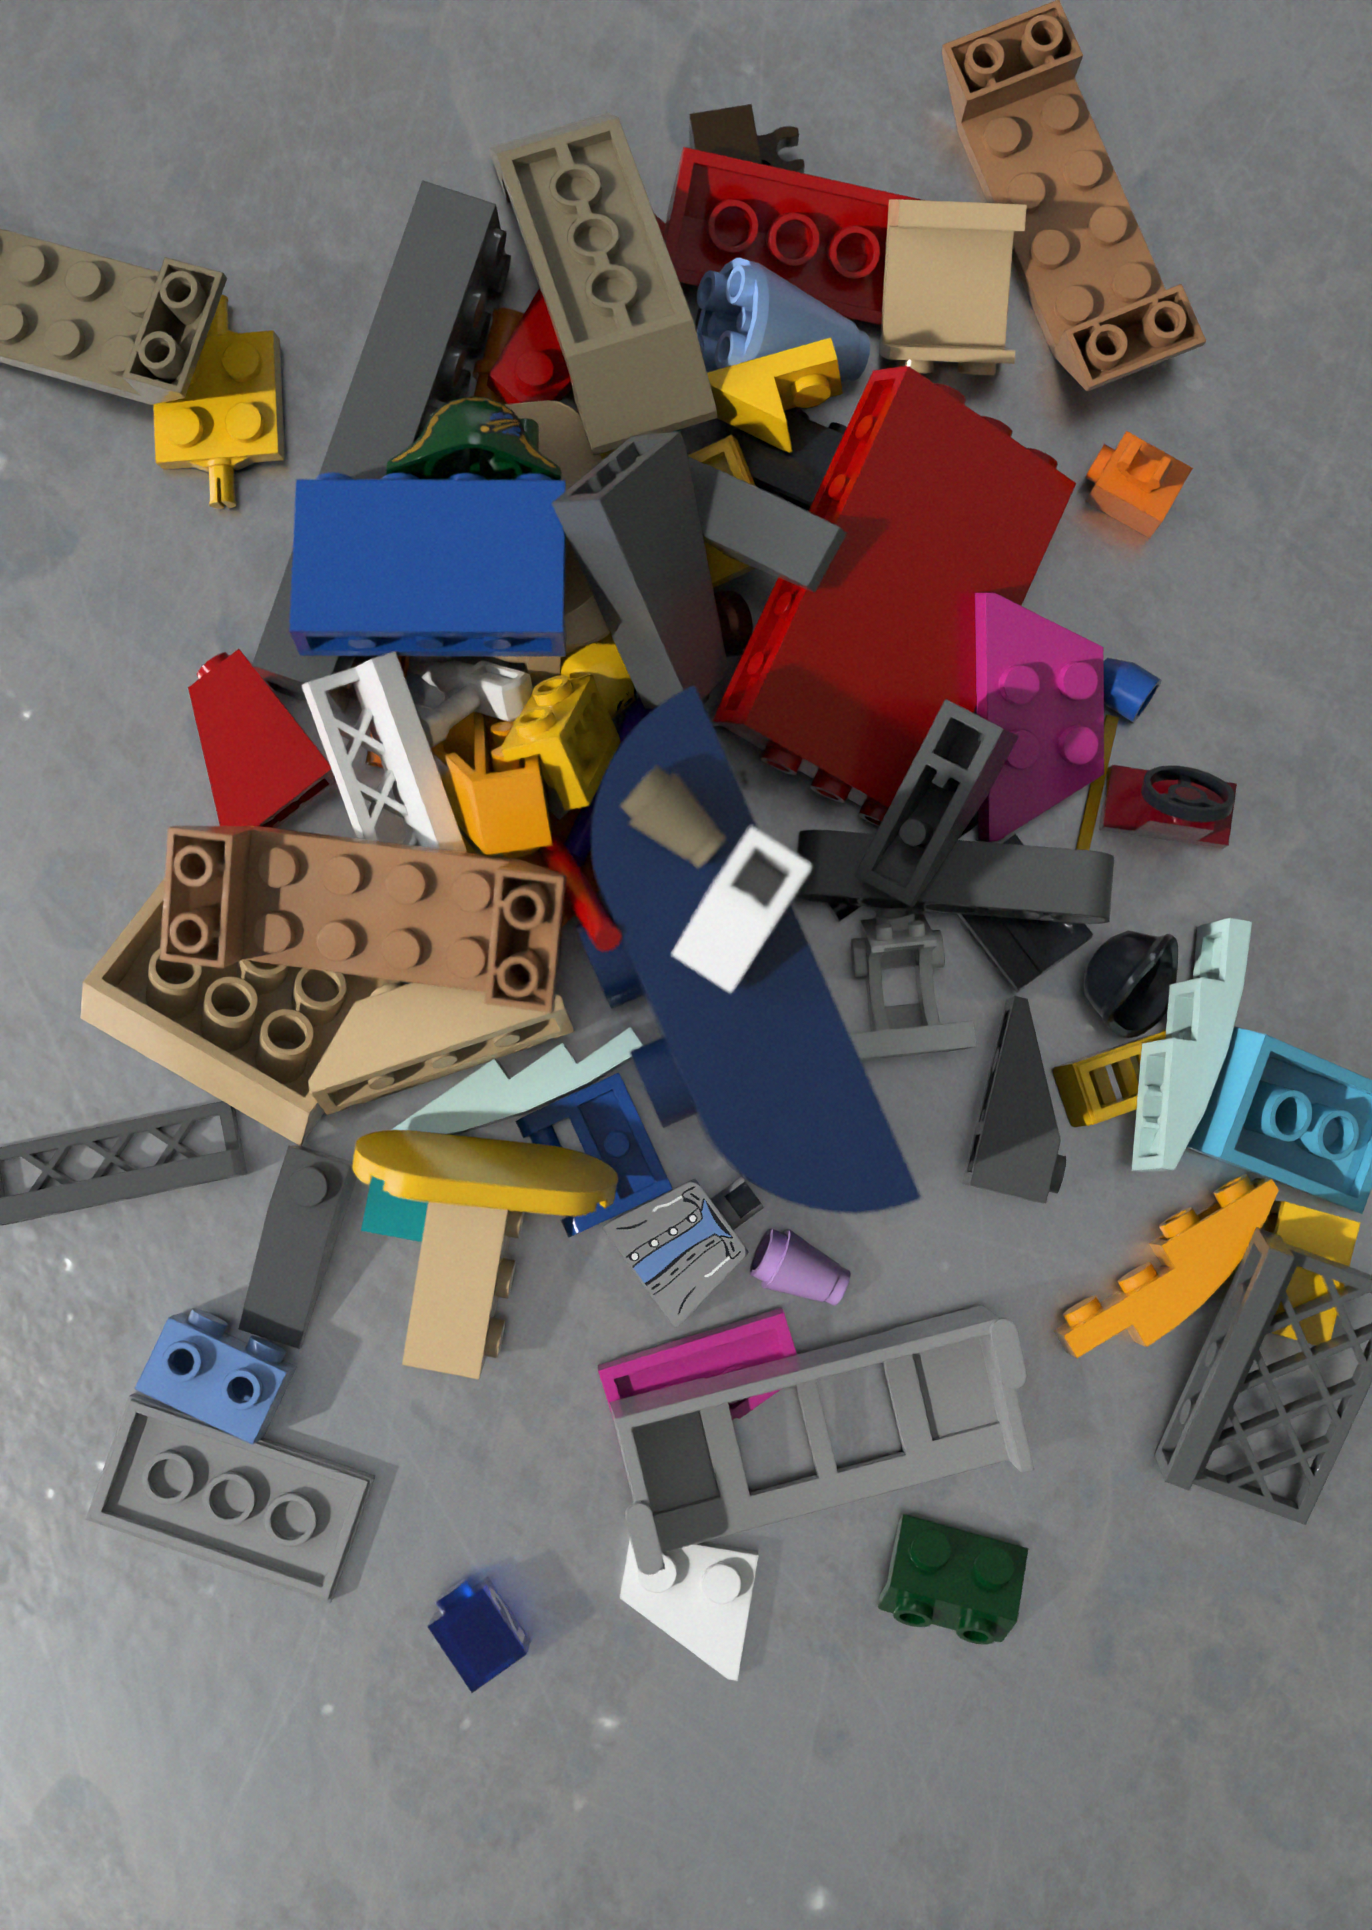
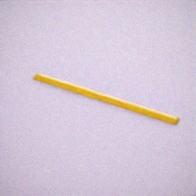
[1076,714,1119,850]

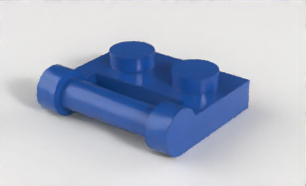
[515,1073,673,1238]

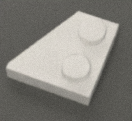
[620,1539,759,1681]

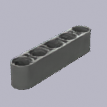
[794,829,1114,924]

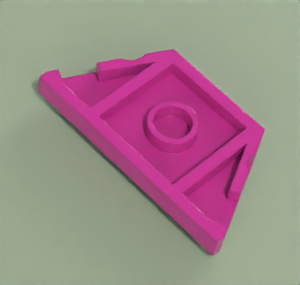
[975,592,1104,842]

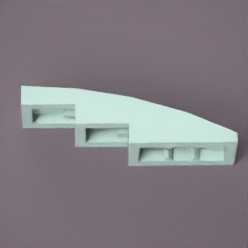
[1132,918,1252,1172]
[391,1027,643,1135]

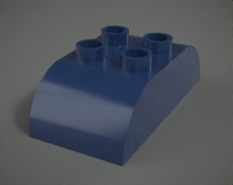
[575,685,921,1213]

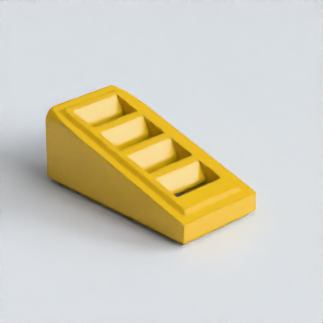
[1053,1030,1166,1127]

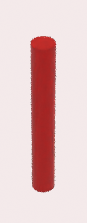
[538,833,621,951]

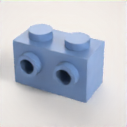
[134,1308,297,1445]

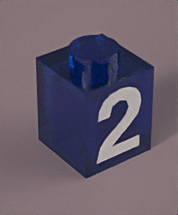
[427,1576,531,1693]

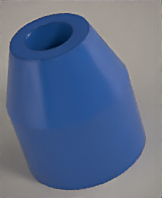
[1104,658,1161,722]

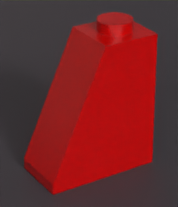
[188,649,336,828]

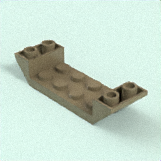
[489,112,718,455]
[0,229,227,405]

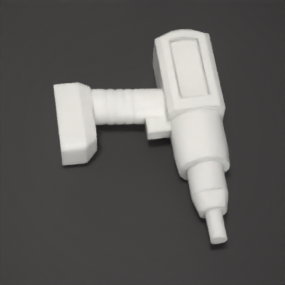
[409,660,533,748]

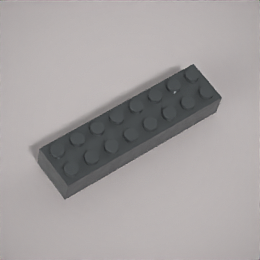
[252,180,511,714]

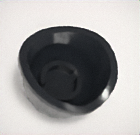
[1084,930,1178,1038]

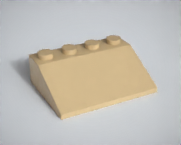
[80,878,403,1146]

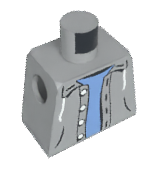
[602,1177,764,1328]

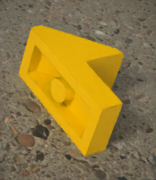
[707,337,843,453]

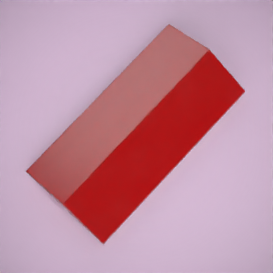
[663,147,922,325]

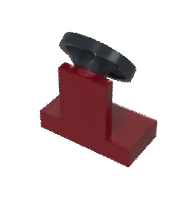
[1099,765,1237,849]

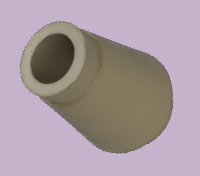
[619,765,726,868]

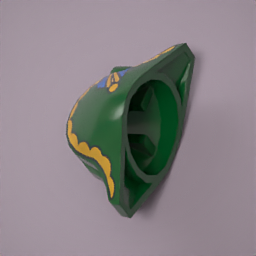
[386,396,562,480]

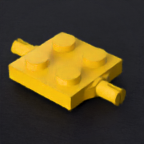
[153,294,285,509]

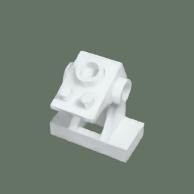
[849,908,976,1061]

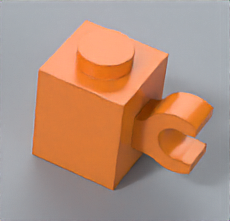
[1085,431,1193,538]

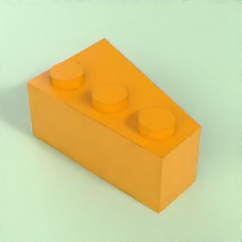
[430,711,552,857]

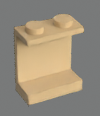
[879,199,1027,375]

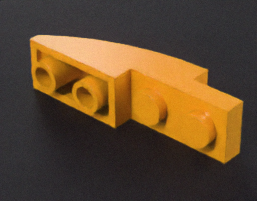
[1054,1174,1279,1358]

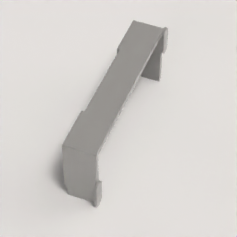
[610,1305,1034,1575]

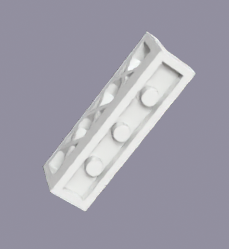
[302,652,467,852]

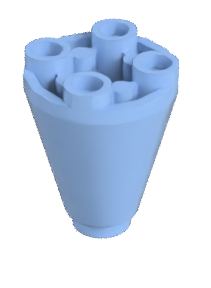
[697,258,870,383]

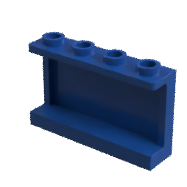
[289,473,566,657]

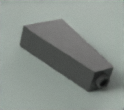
[552,431,729,709]

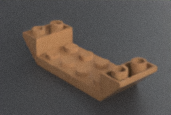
[941,0,1206,392]
[160,826,567,1013]

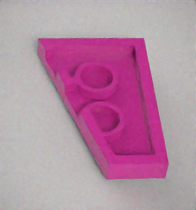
[598,1308,797,1420]

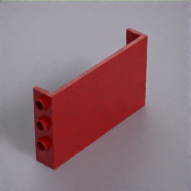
[712,366,1076,826]

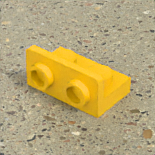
[500,674,621,811]

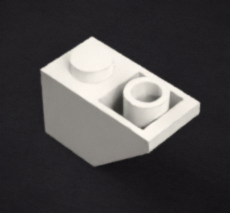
[672,826,812,994]

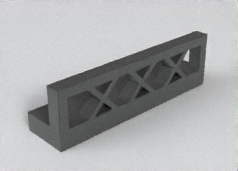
[0,1101,248,1226]

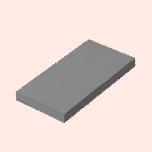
[86,1393,375,1603]

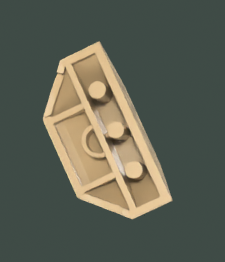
[308,983,575,1115]

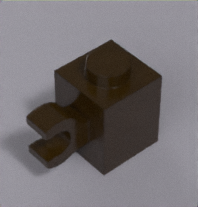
[689,104,805,173]

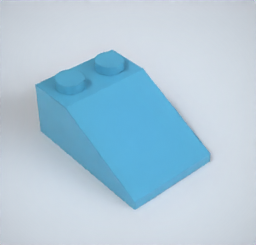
[1186,1027,1372,1214]

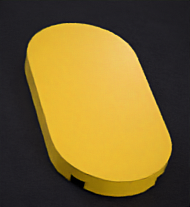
[352,1130,618,1216]

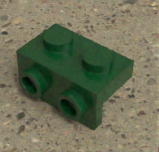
[878,1514,1028,1645]

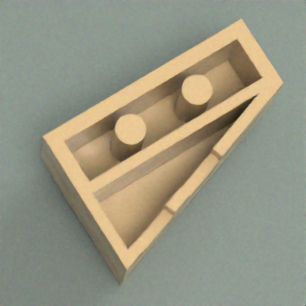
[402,1202,524,1379]

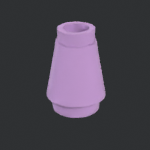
[750,1228,851,1306]

